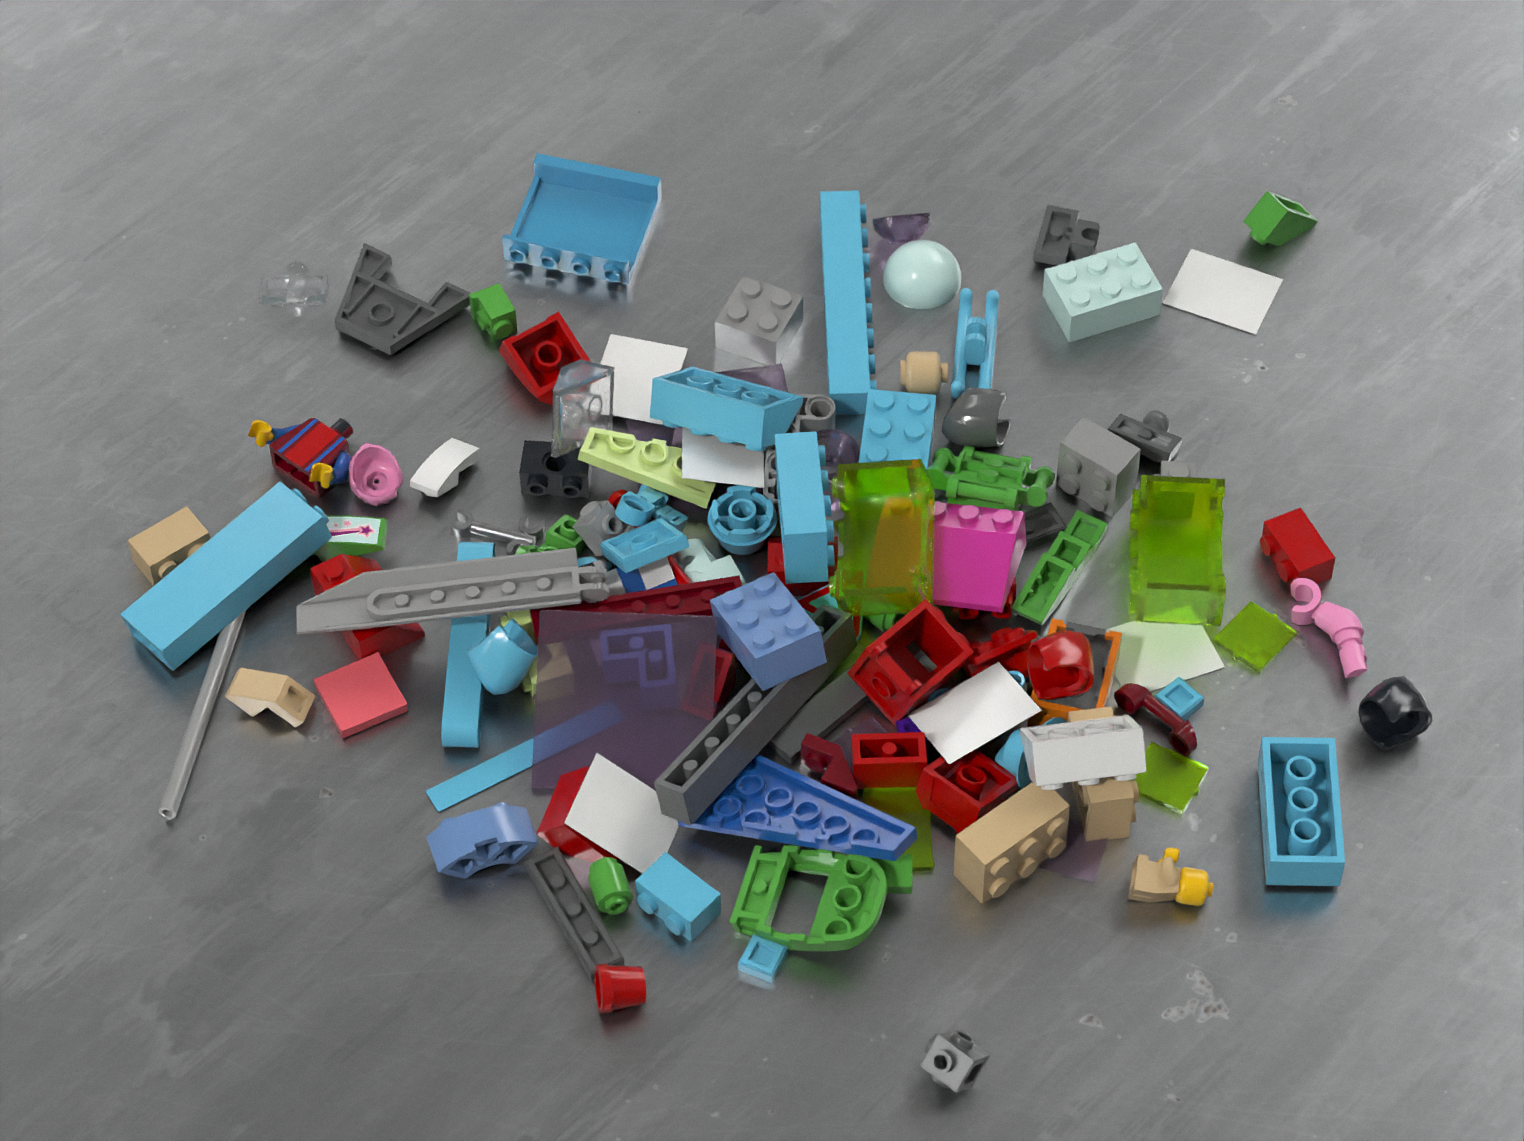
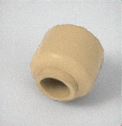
[900,351,948,394]

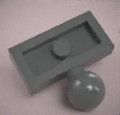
[1108,410,1182,462]

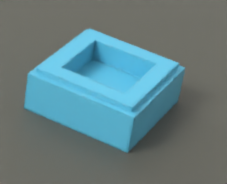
[1154,677,1205,720]
[738,934,788,983]

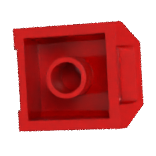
[499,311,595,406]
[915,749,1019,834]

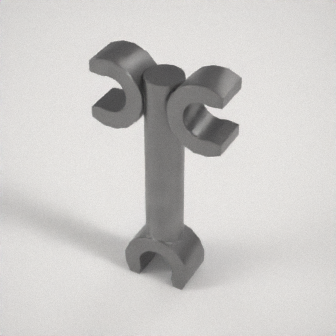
[450,509,545,556]

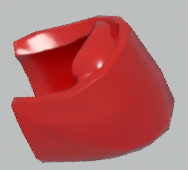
[1027,631,1094,700]

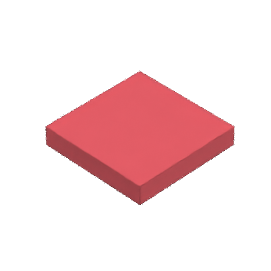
[313,652,408,738]

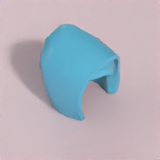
[466,619,538,695]

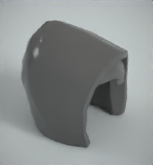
[942,387,1011,448]

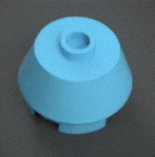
[708,485,777,555]

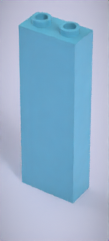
[120,482,332,671]

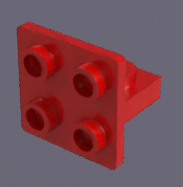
[963,627,1038,679]

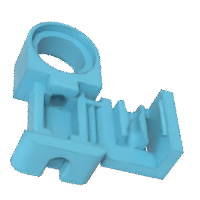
[615,484,689,532]

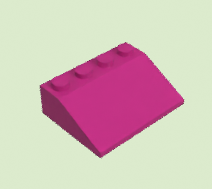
[864,497,1027,613]

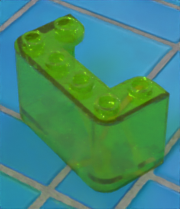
[829,459,935,616]
[1128,475,1226,626]

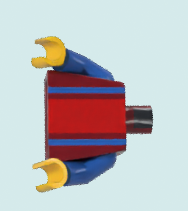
[248,418,353,499]

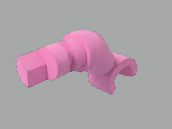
[1291,578,1368,678]

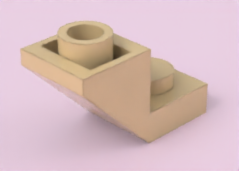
[225,667,316,728]

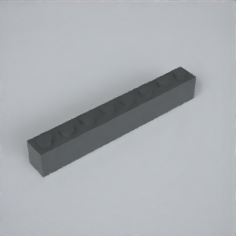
[654,604,858,826]

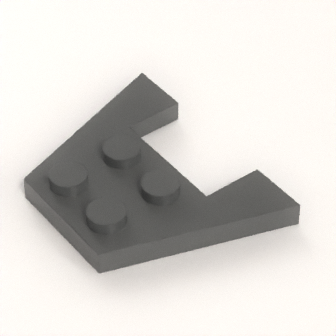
[335,243,472,355]

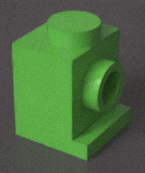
[469,283,518,341]

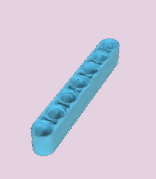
[441,542,496,748]

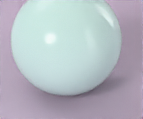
[883,240,961,309]

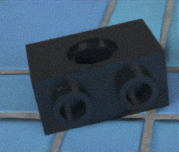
[519,440,594,498]

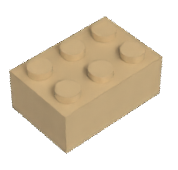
[1068,706,1139,843]
[953,782,1070,904]

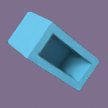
[635,852,721,942]

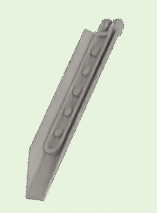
[296,548,609,635]

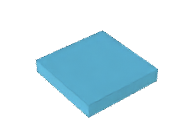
[599,518,690,573]

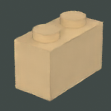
[128,506,210,586]

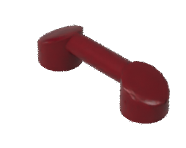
[1114,683,1197,757]

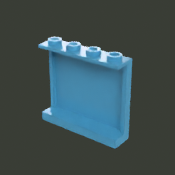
[502,153,662,284]

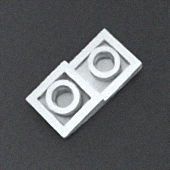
[410,438,480,497]

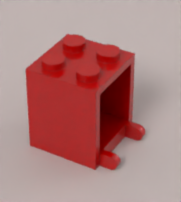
[847,599,974,726]

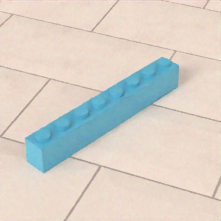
[820,191,877,415]

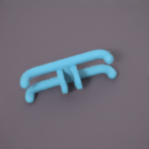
[951,288,999,399]

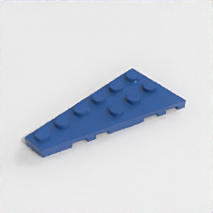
[677,754,918,861]

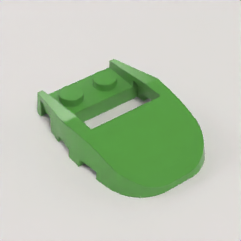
[730,846,887,951]

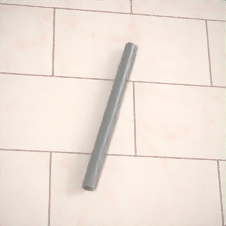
[158,610,246,818]

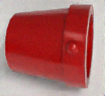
[594,963,646,1014]

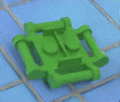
[923,445,1055,511]

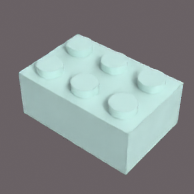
[1043,242,1163,342]

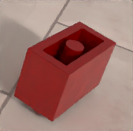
[1260,507,1335,586]
[851,732,927,789]

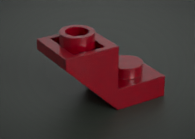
[801,733,857,800]

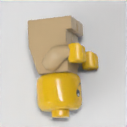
[1128,847,1213,906]

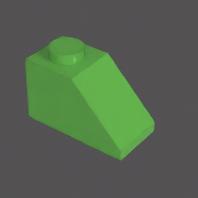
[1243,191,1318,246]

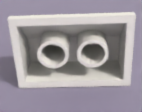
[1020,715,1147,790]

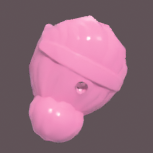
[349,443,403,507]

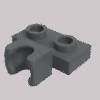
[1033,205,1100,266]

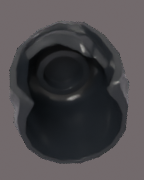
[1358,676,1433,751]

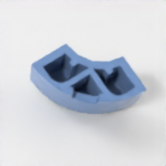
[426,802,539,879]

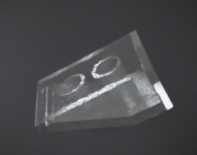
[551,360,614,457]

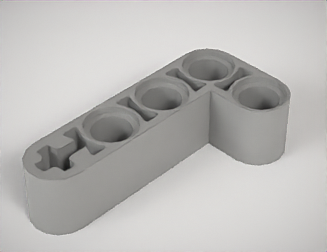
[763,393,835,522]

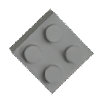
[715,275,803,368]
[1056,416,1141,518]

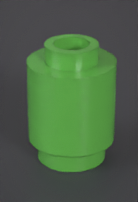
[588,857,633,915]

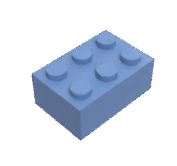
[710,572,827,691]

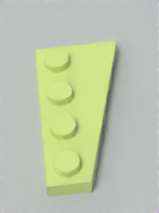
[578,427,717,508]

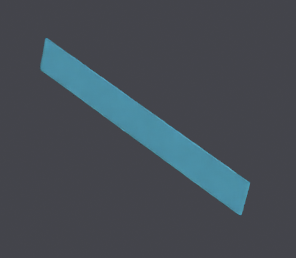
[426,700,625,812]

